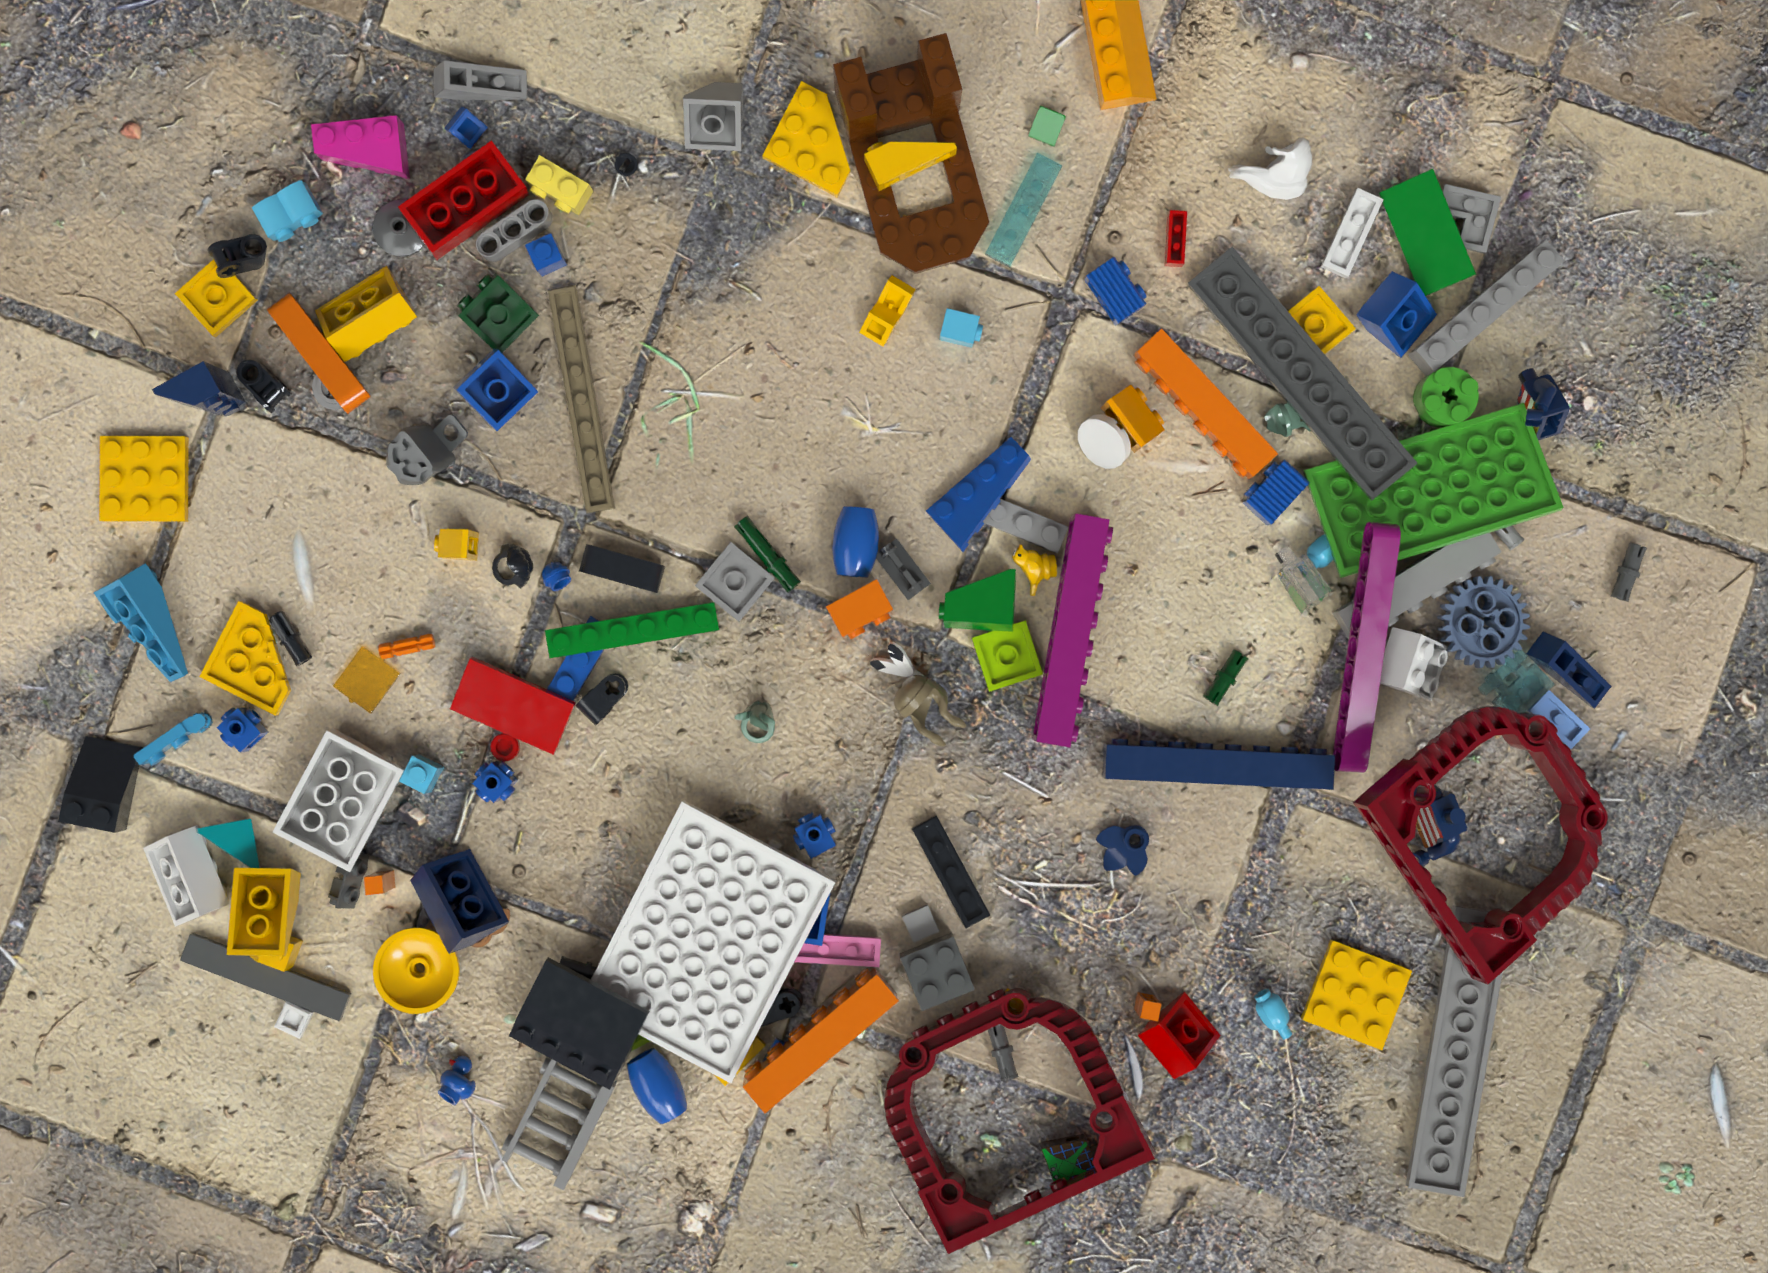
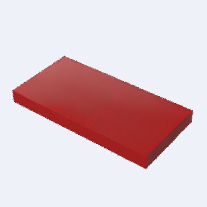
[450,657,576,755]

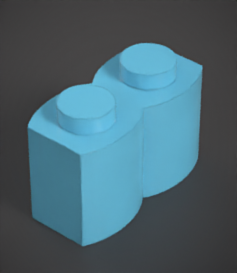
[252,180,323,242]

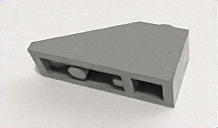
[434,60,527,100]

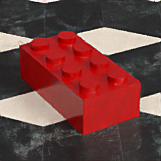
[398,140,529,260]

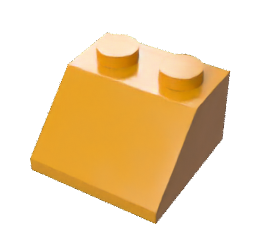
[1101,385,1165,453]

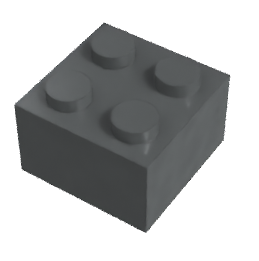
[900,932,975,1011]

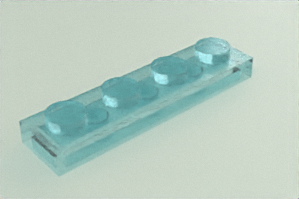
[985,153,1062,268]

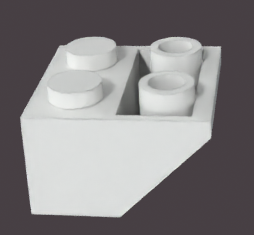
[1380,627,1448,701]

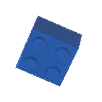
[453,348,538,431]

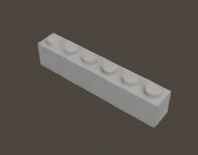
[1408,239,1565,376]
[1332,533,1501,640]

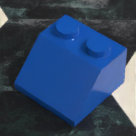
[1356,271,1437,358]

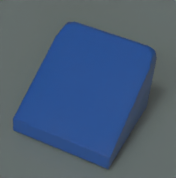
[444,107,488,149]

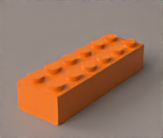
[743,967,899,1114]

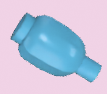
[1303,534,1333,570]
[1254,989,1292,1040]

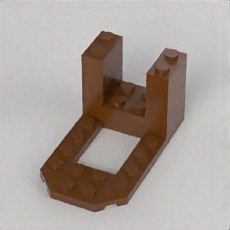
[833,33,989,274]

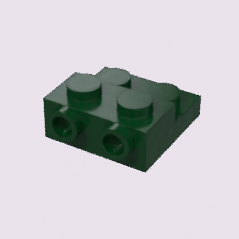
[456,273,539,353]

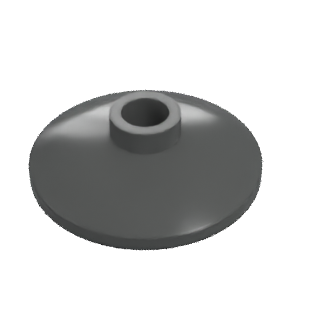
[373,200,425,257]

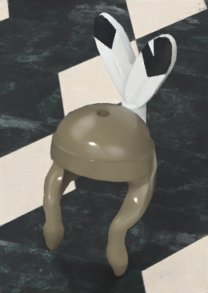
[870,642,966,747]

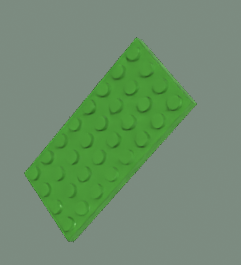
[1303,403,1564,578]

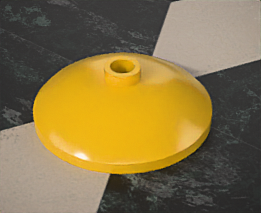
[373,927,460,1014]

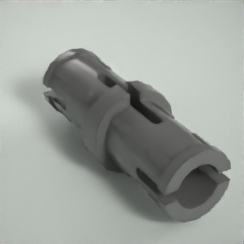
[1610,543,1647,602]
[988,1024,1019,1081]

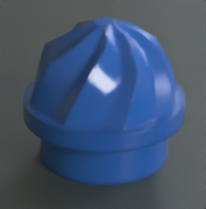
[542,562,571,591]

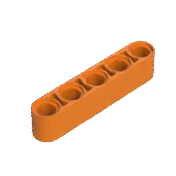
[267,292,371,414]

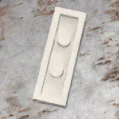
[1321,188,1383,278]

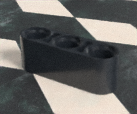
[579,544,665,593]

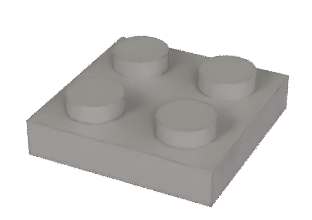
[695,542,775,622]

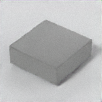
[902,904,939,943]

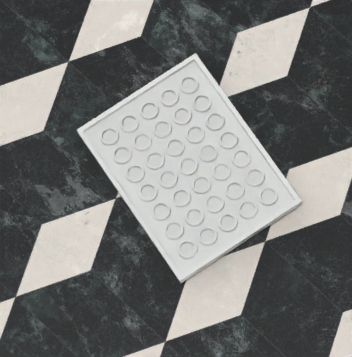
[591,800,837,1083]

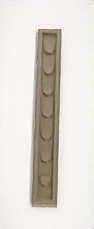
[548,285,615,514]

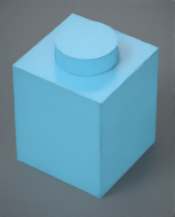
[939,308,983,348]
[399,754,444,794]

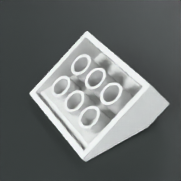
[273,728,404,872]

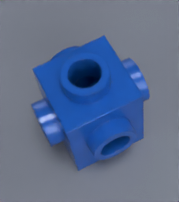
[216,707,269,753]
[472,761,518,803]
[793,812,837,859]

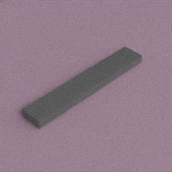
[180,933,352,1021]

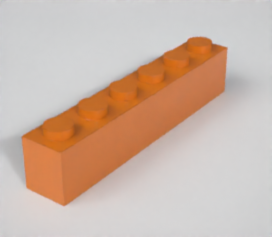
[1133,328,1278,479]

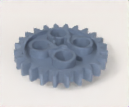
[1437,576,1530,668]

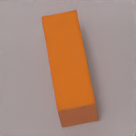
[364,870,396,895]
[1134,992,1161,1021]

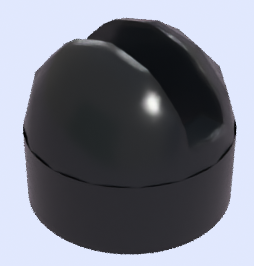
[614,153,638,177]

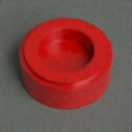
[490,733,520,761]

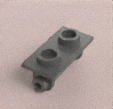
[876,538,931,600]
[328,853,370,909]

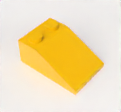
[226,868,301,956]

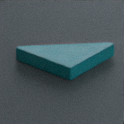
[196,819,260,868]

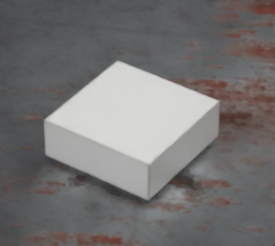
[274,1001,314,1039]

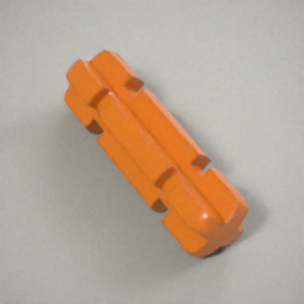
[378,634,435,659]

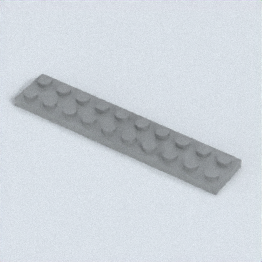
[1406,905,1505,1197]

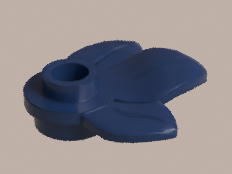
[1096,825,1149,876]

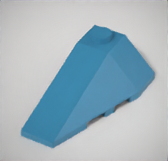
[94,563,188,682]

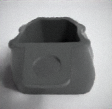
[386,415,468,485]

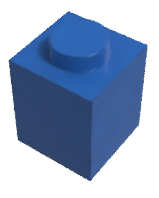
[525,233,567,277]

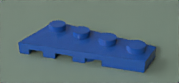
[926,437,1031,552]

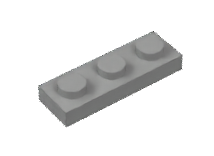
[983,499,1068,553]

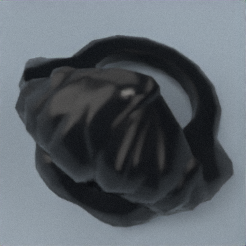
[492,544,533,589]

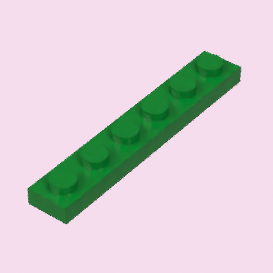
[545,602,719,659]

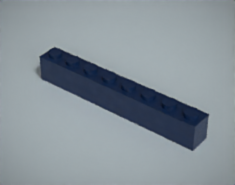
[1102,739,1335,790]

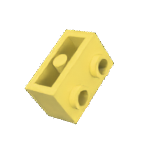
[525,155,593,215]

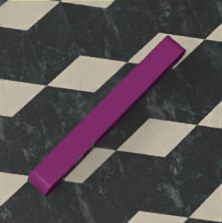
[1333,522,1401,773]

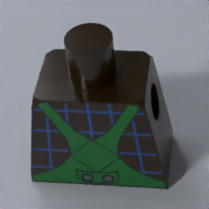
[1039,1134,1098,1182]

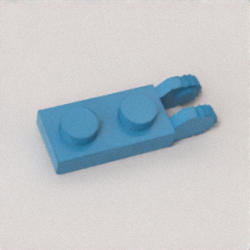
[134,713,213,766]

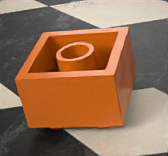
[826,579,893,640]

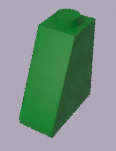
[939,569,1016,632]

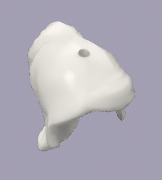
[1228,137,1312,200]

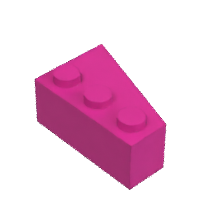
[311,115,410,180]

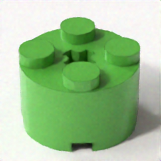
[1413,367,1479,428]

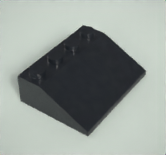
[509,957,650,1090]

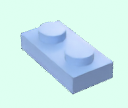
[1527,690,1590,749]

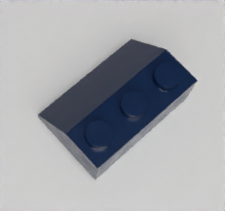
[152,361,246,416]
[410,849,509,954]

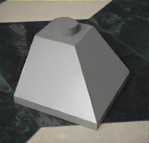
[683,82,743,151]

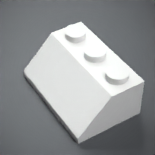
[143,825,230,927]

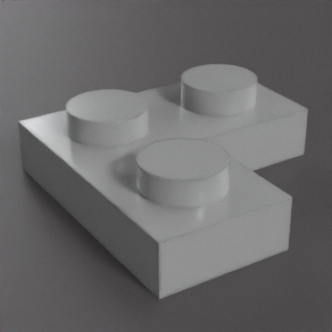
[1442,184,1501,254]

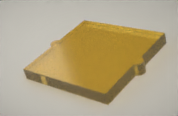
[333,646,401,714]

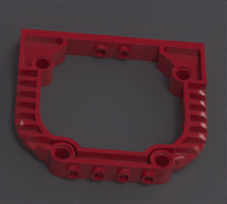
[1353,706,1608,985]
[884,988,1156,1254]

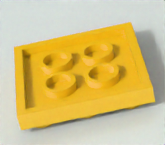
[99,436,189,522]
[1301,939,1412,1050]

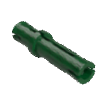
[734,516,801,593]

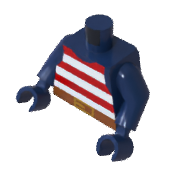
[1517,368,1570,441]
[1413,785,1467,866]

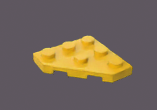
[762,81,851,198]
[199,601,291,716]

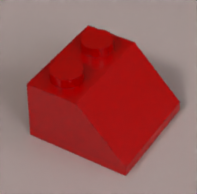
[1138,992,1221,1079]

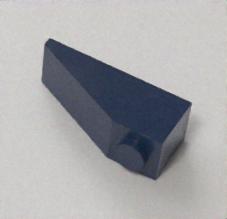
[1526,631,1612,709]

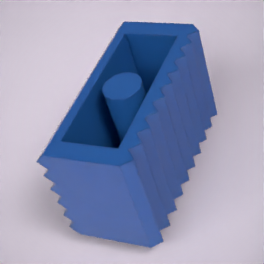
[1084,257,1147,326]
[1243,460,1310,526]

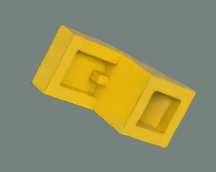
[859,275,916,347]

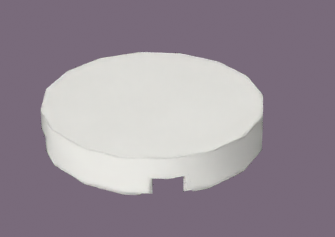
[1078,414,1131,469]

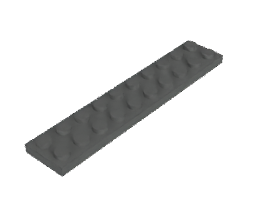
[1188,247,1417,501]

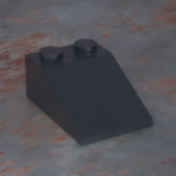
[58,736,143,833]

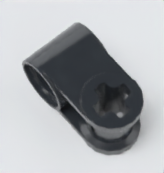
[207,234,267,278]
[236,359,293,413]
[575,673,629,726]
[761,988,803,1027]

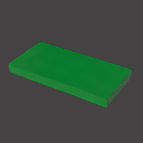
[1379,169,1477,296]

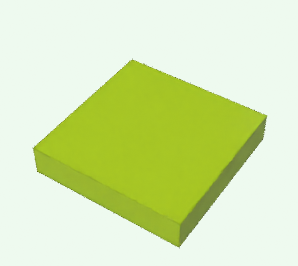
[971,620,1043,692]

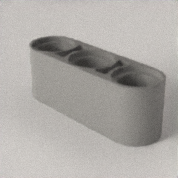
[476,199,553,262]

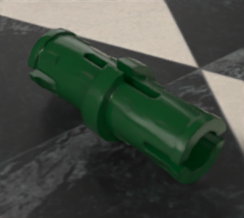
[1203,649,1249,706]

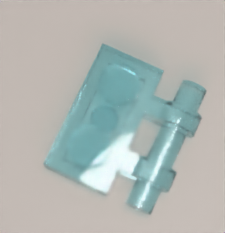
[1478,650,1555,713]

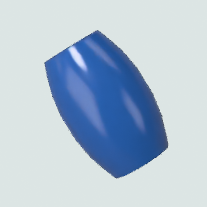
[832,506,879,578]
[627,1048,687,1124]

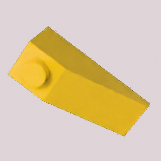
[864,142,957,191]

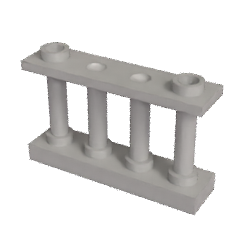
[501,1057,617,1190]

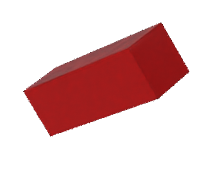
[1164,210,1187,267]

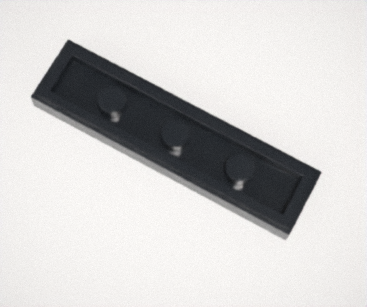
[912,815,990,928]

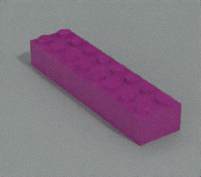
[1032,514,1113,748]

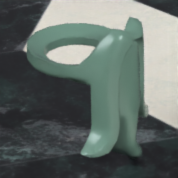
[1264,403,1311,437]
[734,701,775,743]

